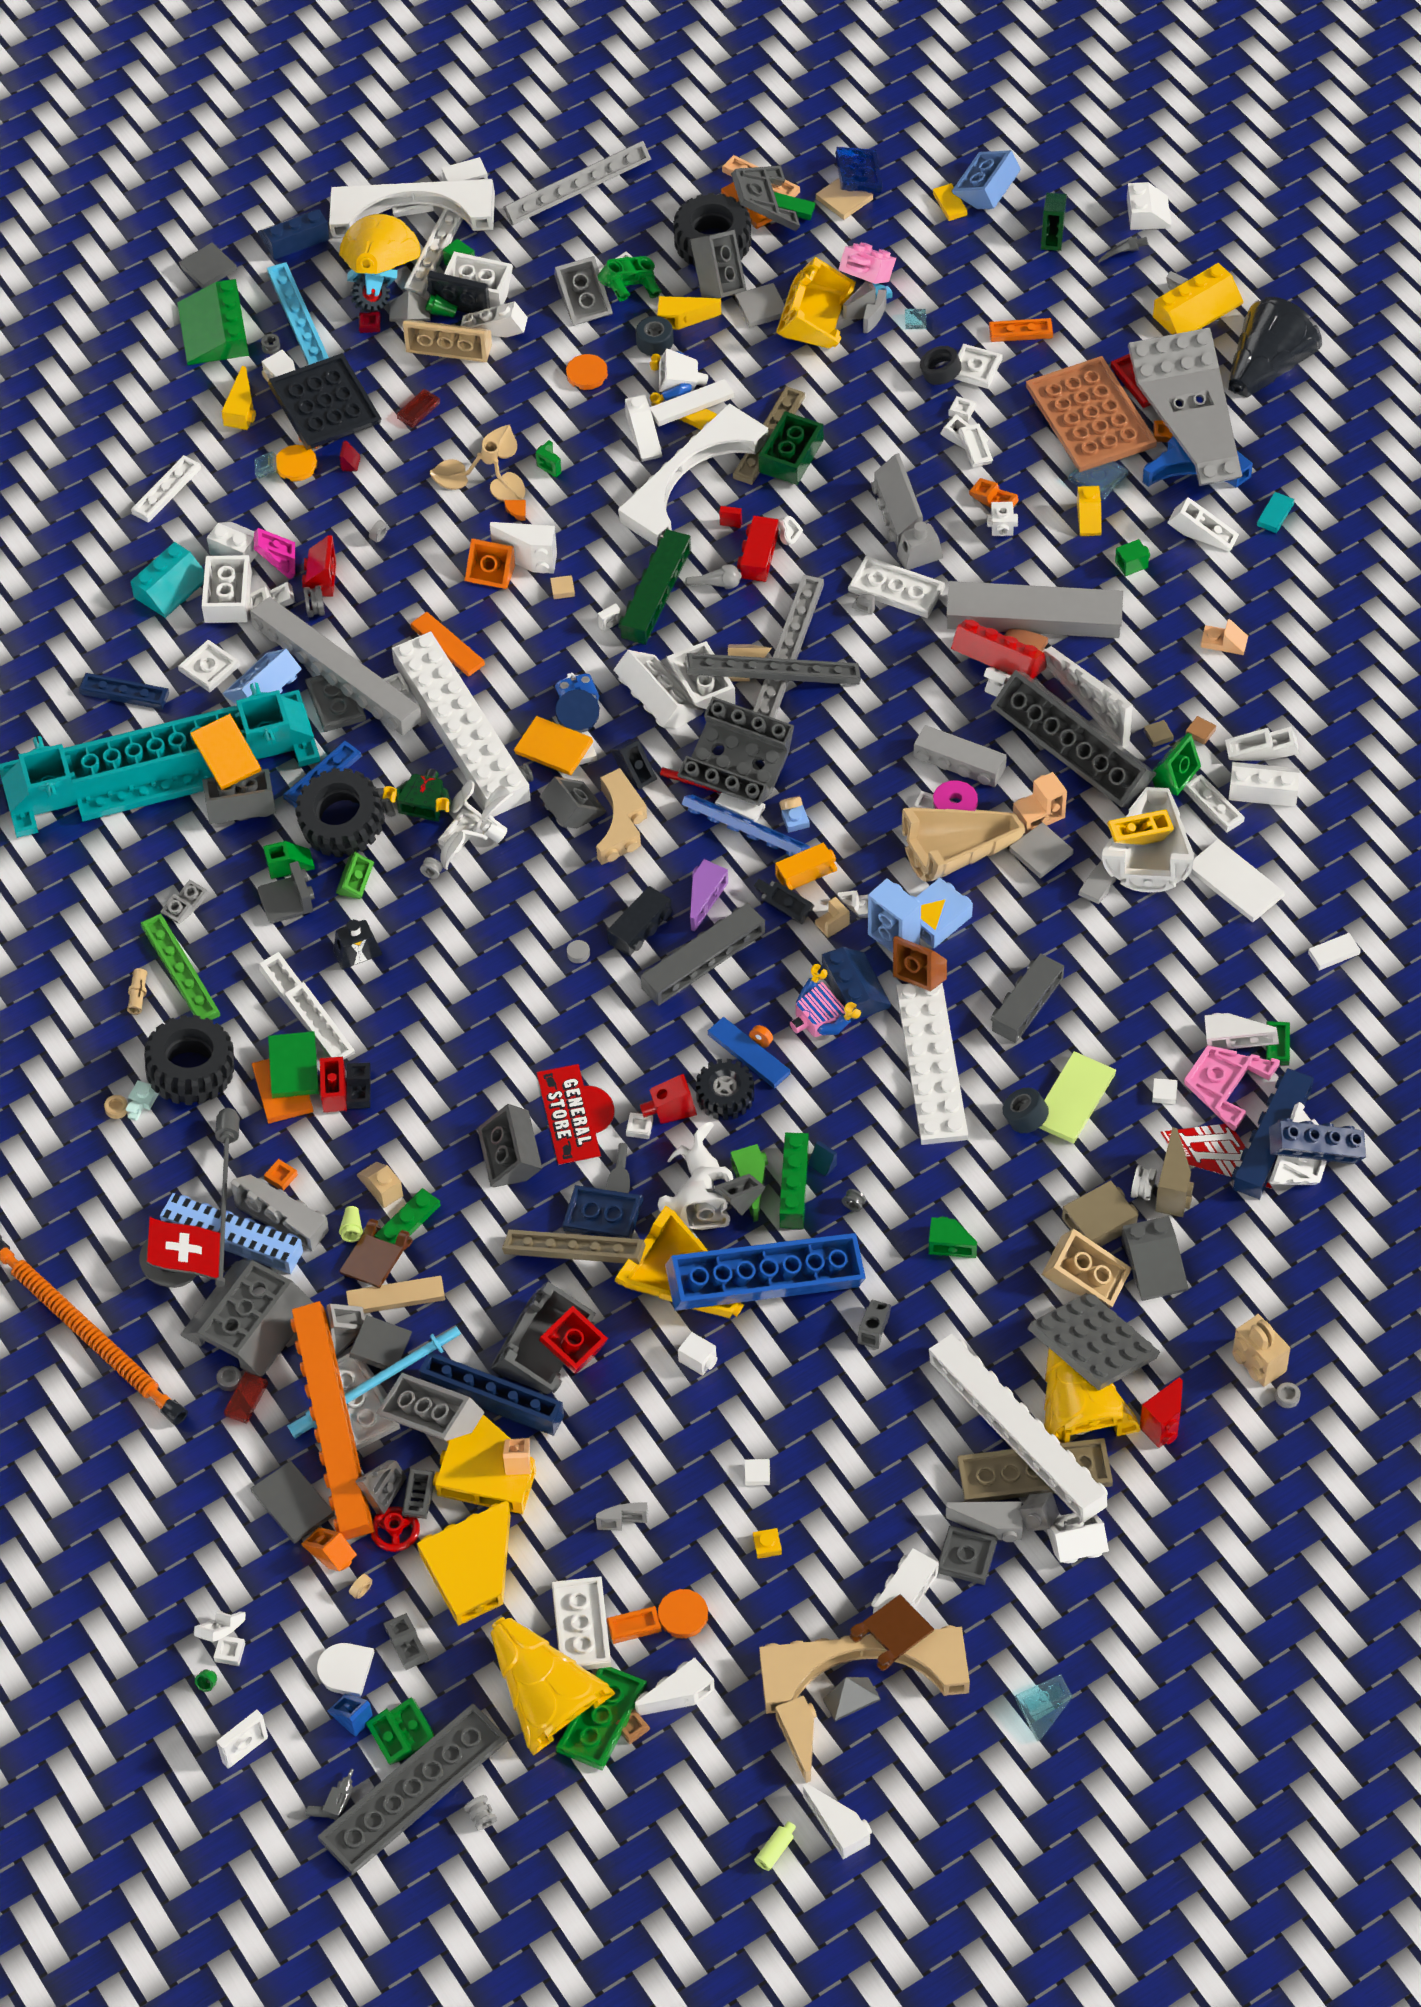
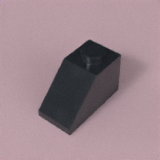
[610,739,657,790]

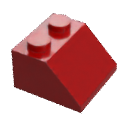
[302,535,337,597]
[1140,1377,1183,1448]

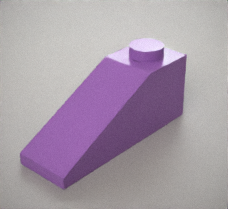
[690,859,728,932]

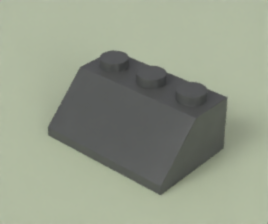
[690,230,747,298]
[202,769,276,824]
[477,1104,542,1187]

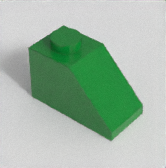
[929,1217,977,1258]

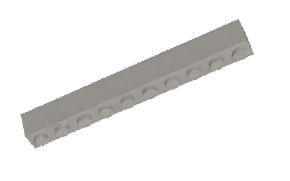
[250,596,422,736]

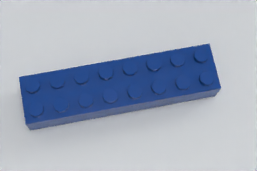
[665,1233,866,1311]

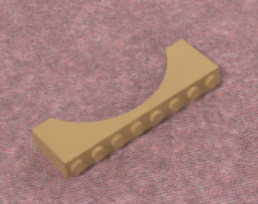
[759,1625,970,1714]

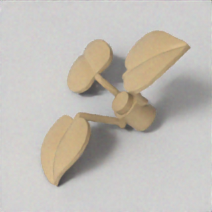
[430,425,525,502]

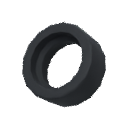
[920,346,962,385]

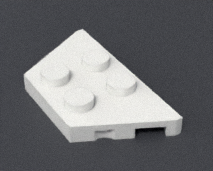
[1269,1102,1327,1185]

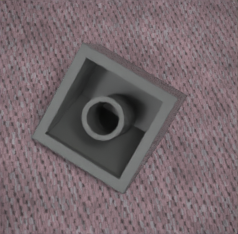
[540,777,606,829]

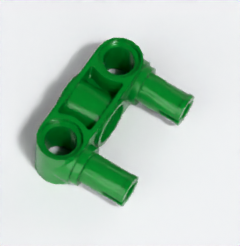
[598,256,662,301]

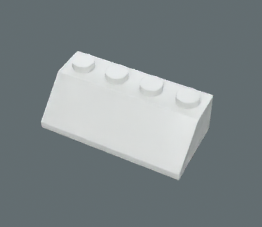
[614,650,704,729]

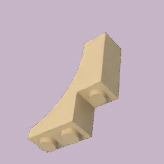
[596,768,647,865]

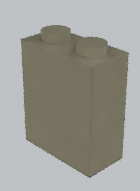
[1062,1181,1138,1247]

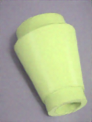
[339,1206,363,1242]

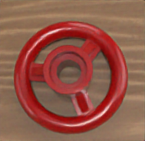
[370,1506,420,1552]

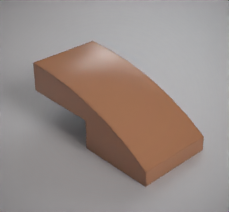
[1004,629,1048,651]

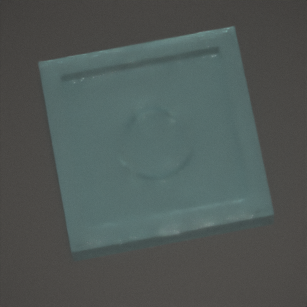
[1069,461,1128,500]

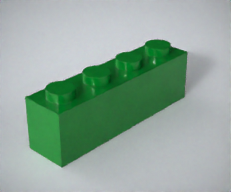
[779,1132,809,1229]

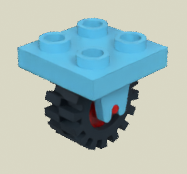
[347,269,398,312]

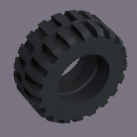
[673,193,751,267]
[295,768,385,857]
[144,1015,234,1105]

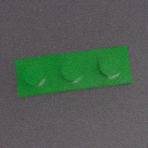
[375,1188,441,1245]

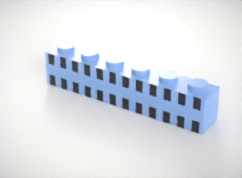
[160,1193,303,1274]

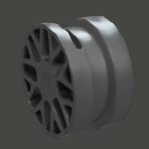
[304,585,325,617]

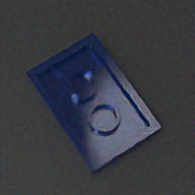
[835,147,882,193]

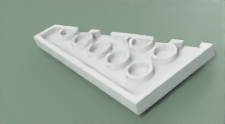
[1044,646,1133,748]

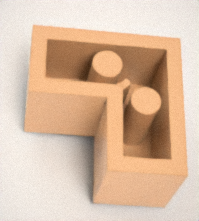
[1013,772,1067,834]

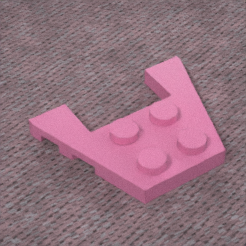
[1184,1046,1280,1131]

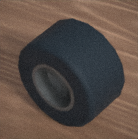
[636,316,674,356]
[1002,1088,1049,1133]

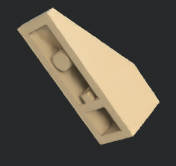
[775,1696,817,1783]

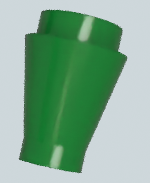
[425,294,457,318]

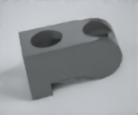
[858,1299,891,1349]

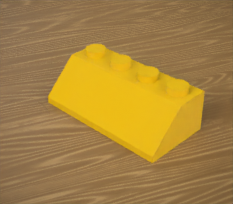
[1153,263,1243,335]

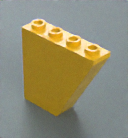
[433,1415,536,1514]
[417,1501,511,1626]

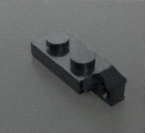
[754,879,814,924]

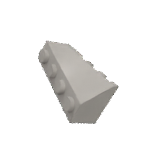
[230,1175,329,1251]

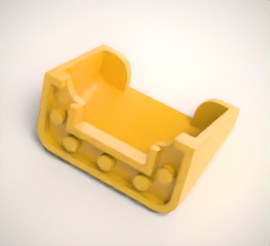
[777,257,856,349]

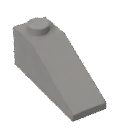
[946,1501,1023,1542]

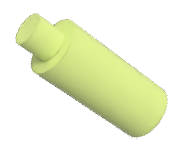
[754,1821,796,1871]

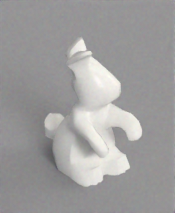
[658,1122,733,1230]

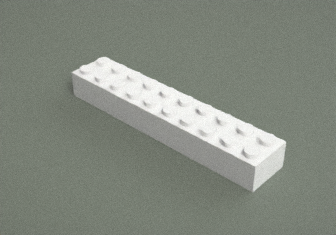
[392,632,531,817]

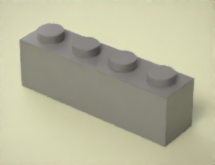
[914,725,1006,787]

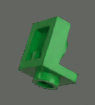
[536,440,561,478]

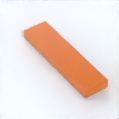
[411,612,485,677]

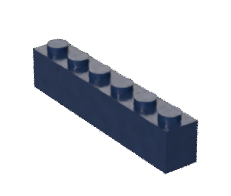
[1231,1068,1314,1200]
[419,1352,564,1436]

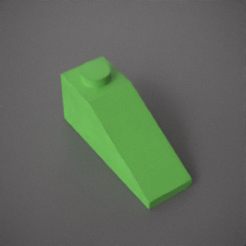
[731,1144,768,1222]

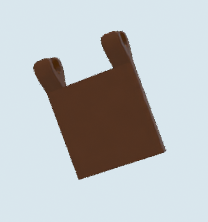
[339,1219,413,1288]
[849,1594,934,1671]

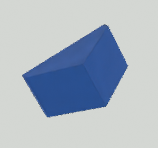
[328,1694,373,1737]

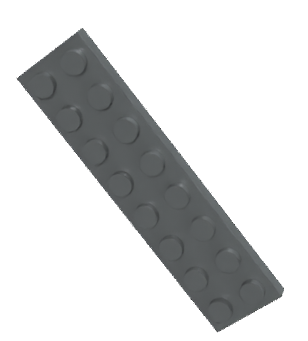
[318,1703,508,1875]

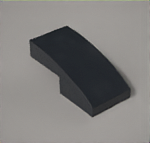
[346,1063,371,1109]

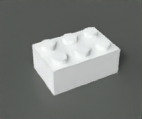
[202,555,252,623]

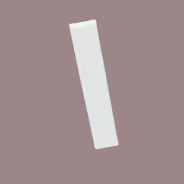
[403,208,463,298]

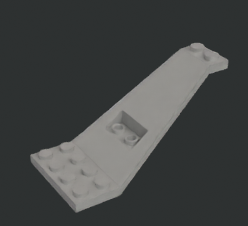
[1128,328,1242,486]

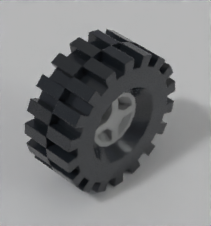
[696,1059,754,1120]

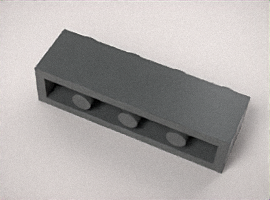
[991,953,1064,1043]

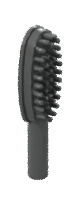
[606,1143,630,1193]

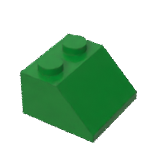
[1152,733,1201,796]

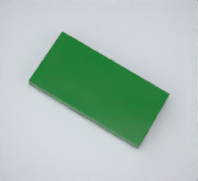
[556,1667,647,1771]

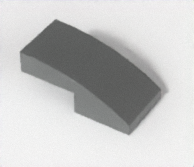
[383,1613,429,1670]

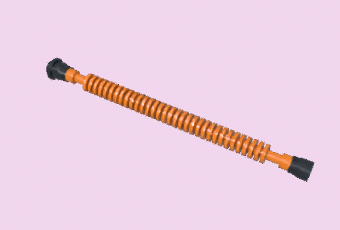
[0,1235,188,1425]

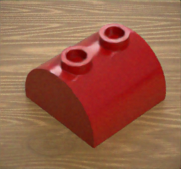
[539,1306,608,1374]

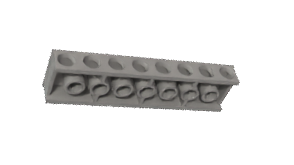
[946,581,1123,638]

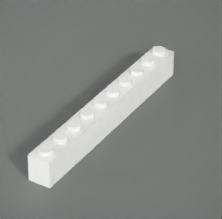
[929,1334,1108,1522]

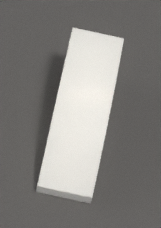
[1225,726,1299,761]

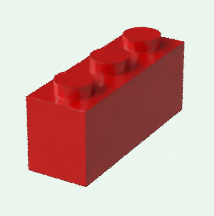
[737,516,779,582]

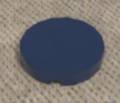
[556,689,600,733]

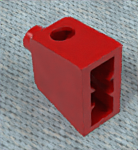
[640,1074,697,1124]

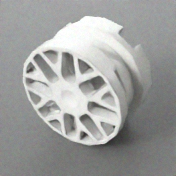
[1131,1165,1157,1202]

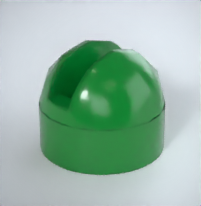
[195,1669,217,1692]

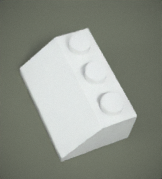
[444,252,513,308]
[667,641,735,709]
[1229,762,1300,807]

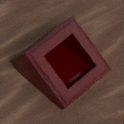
[339,441,361,472]

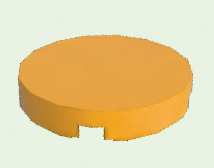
[275,445,317,482]

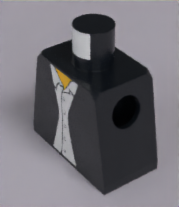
[334,919,382,970]

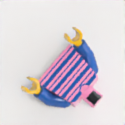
[790,964,861,1037]

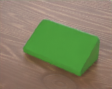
[336,852,374,899]

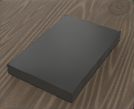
[305,675,366,732]
[250,1461,335,1544]

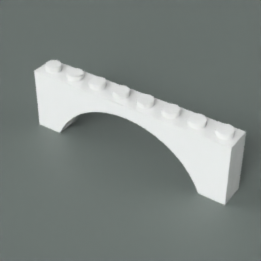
[329,179,495,238]
[618,403,769,547]

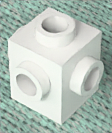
[987,502,1018,536]

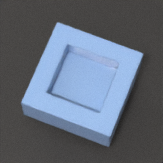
[781,805,810,833]

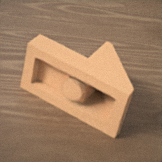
[1201,619,1248,655]

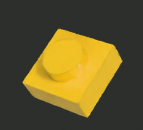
[753,1528,782,1559]

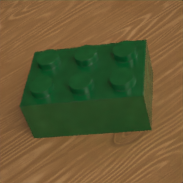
[758,411,824,485]

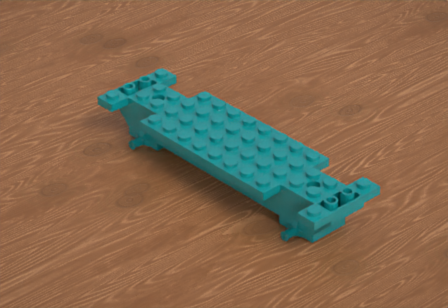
[0,682,321,838]

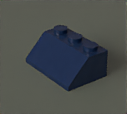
[258,209,330,260]
[822,947,891,1022]

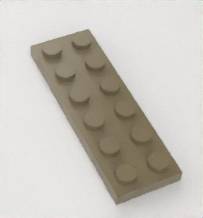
[957,1438,1113,1502]

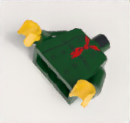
[382,769,452,822]

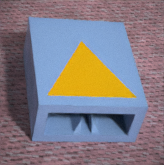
[916,878,973,948]

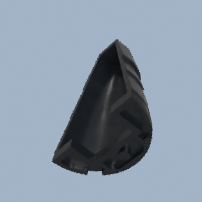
[1228,297,1322,398]

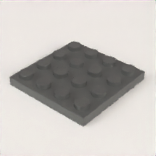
[1028,1293,1160,1390]

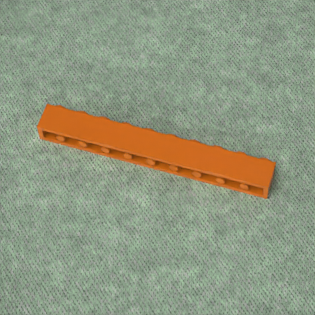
[290,1301,375,1540]

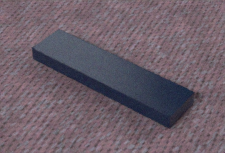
[79,673,169,710]

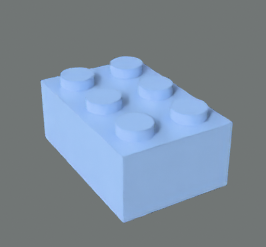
[868,878,921,953]

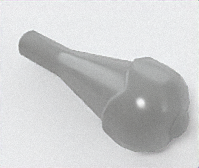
[685,564,742,589]

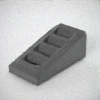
[402,1468,435,1519]

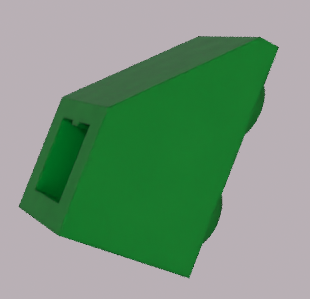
[263,841,315,879]

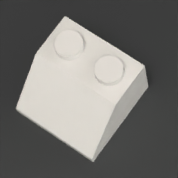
[1127,182,1171,230]
[207,522,258,563]
[1047,1513,1109,1564]

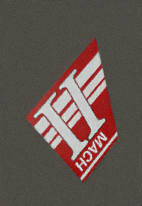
[1161,1124,1273,1189]

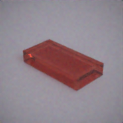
[397,389,440,428]
[224,1372,268,1424]

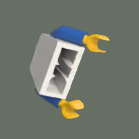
[650,349,708,406]

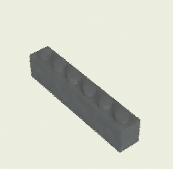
[641,903,765,1006]

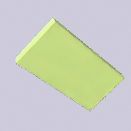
[1039,1051,1116,1144]

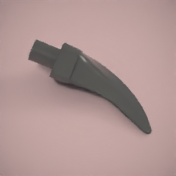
[1098,236,1148,263]

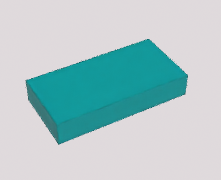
[1257,492,1295,533]

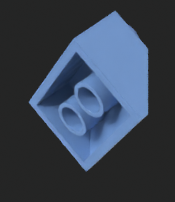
[952,150,1021,209]

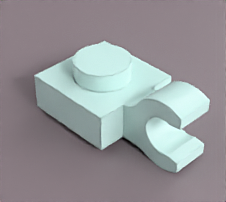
[126,1080,160,1121]

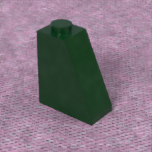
[1041,193,1067,251]

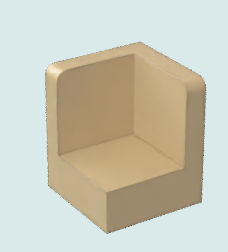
[815,897,850,938]

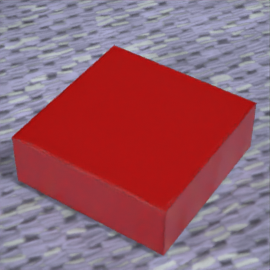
[719,506,742,528]

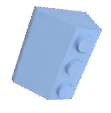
[223,649,301,704]

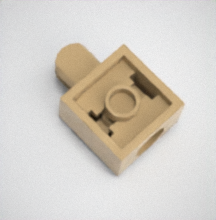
[1232,1314,1290,1387]

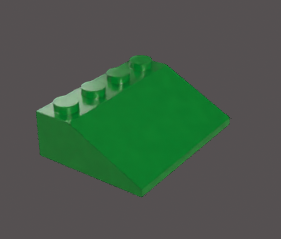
[177,279,249,365]

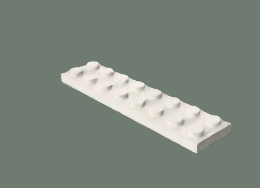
[896,983,968,1145]

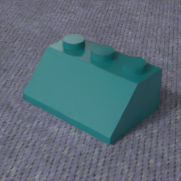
[130,542,205,618]

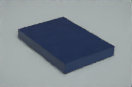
[562,1185,643,1239]

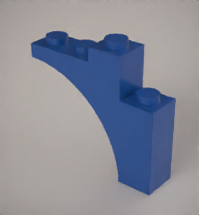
[1142,436,1253,488]

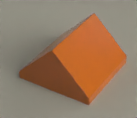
[465,538,515,589]

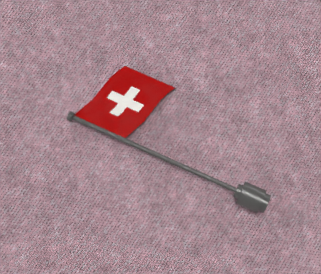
[147,1108,240,1287]

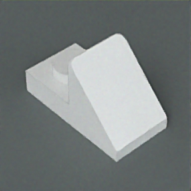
[984,667,1011,697]

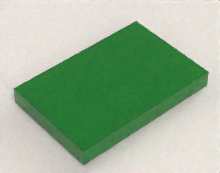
[268,1031,319,1098]

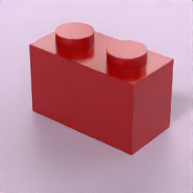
[320,1056,347,1112]

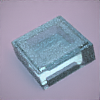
[905,309,926,329]
[254,451,277,479]

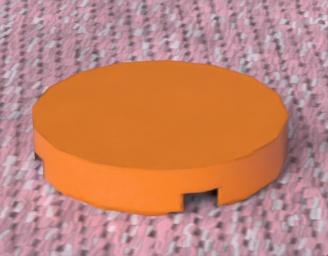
[566,354,608,390]
[658,1589,708,1638]

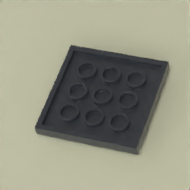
[268,353,382,450]

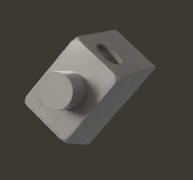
[897,521,943,570]

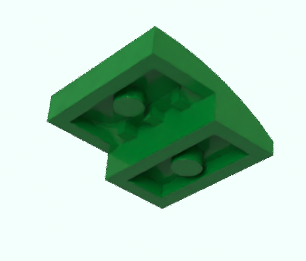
[366,1697,435,1765]

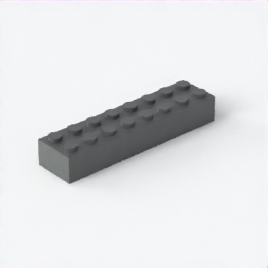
[990,670,1156,809]

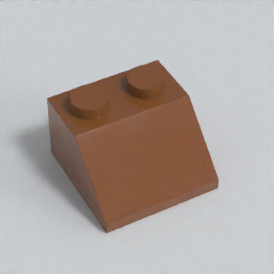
[893,936,947,991]

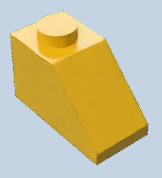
[1077,486,1102,536]

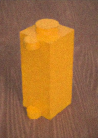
[775,842,837,890]

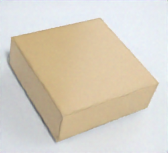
[550,575,575,599]

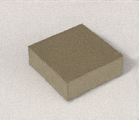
[1144,720,1174,747]

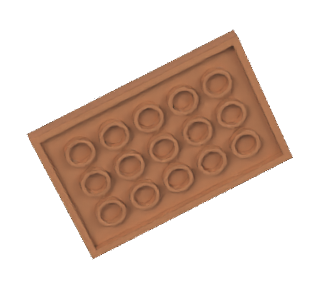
[1026,356,1157,473]

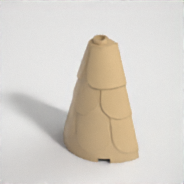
[902,807,1025,882]

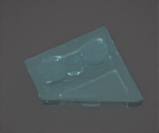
[1015,1674,1073,1742]

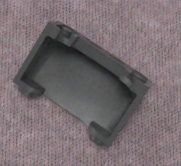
[490,1281,596,1394]

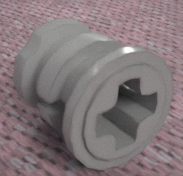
[464,1795,497,1830]

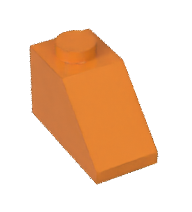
[301,1527,357,1571]

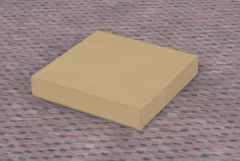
[816,174,873,220]

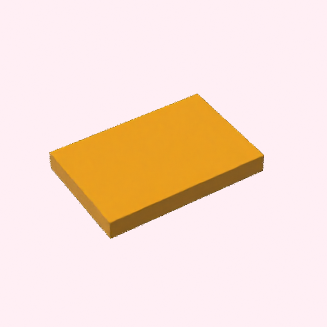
[190,714,261,790]
[514,716,593,776]

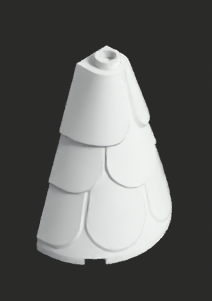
[1102,787,1194,892]

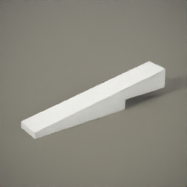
[259,952,355,1060]

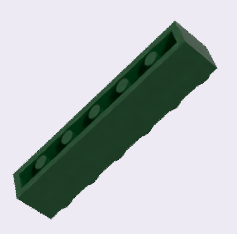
[618,529,691,645]

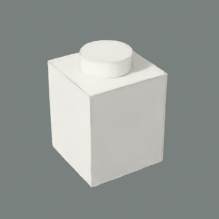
[678,1332,717,1376]

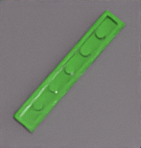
[141,914,220,1020]

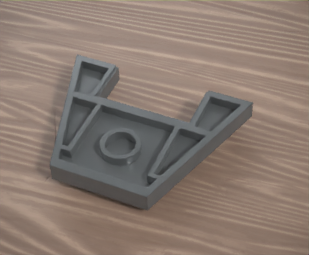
[731,166,800,231]

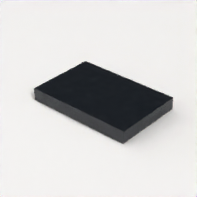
[427,271,490,313]

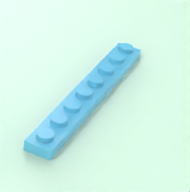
[267,262,329,365]

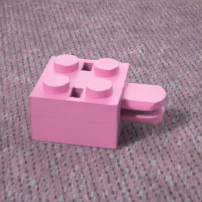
[838,242,896,284]

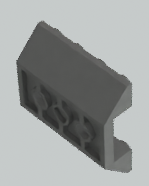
[677,696,794,806]
[181,1260,314,1379]

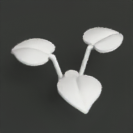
[440,780,514,870]

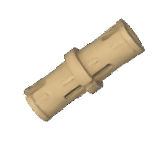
[127,968,148,1015]

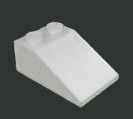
[490,522,557,574]

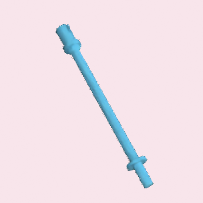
[287,1326,461,1439]

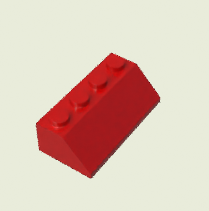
[951,619,1047,679]

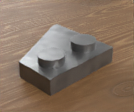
[356,1460,407,1514]

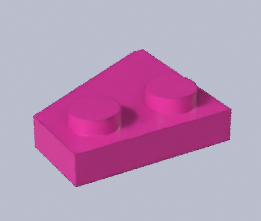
[254,528,295,579]

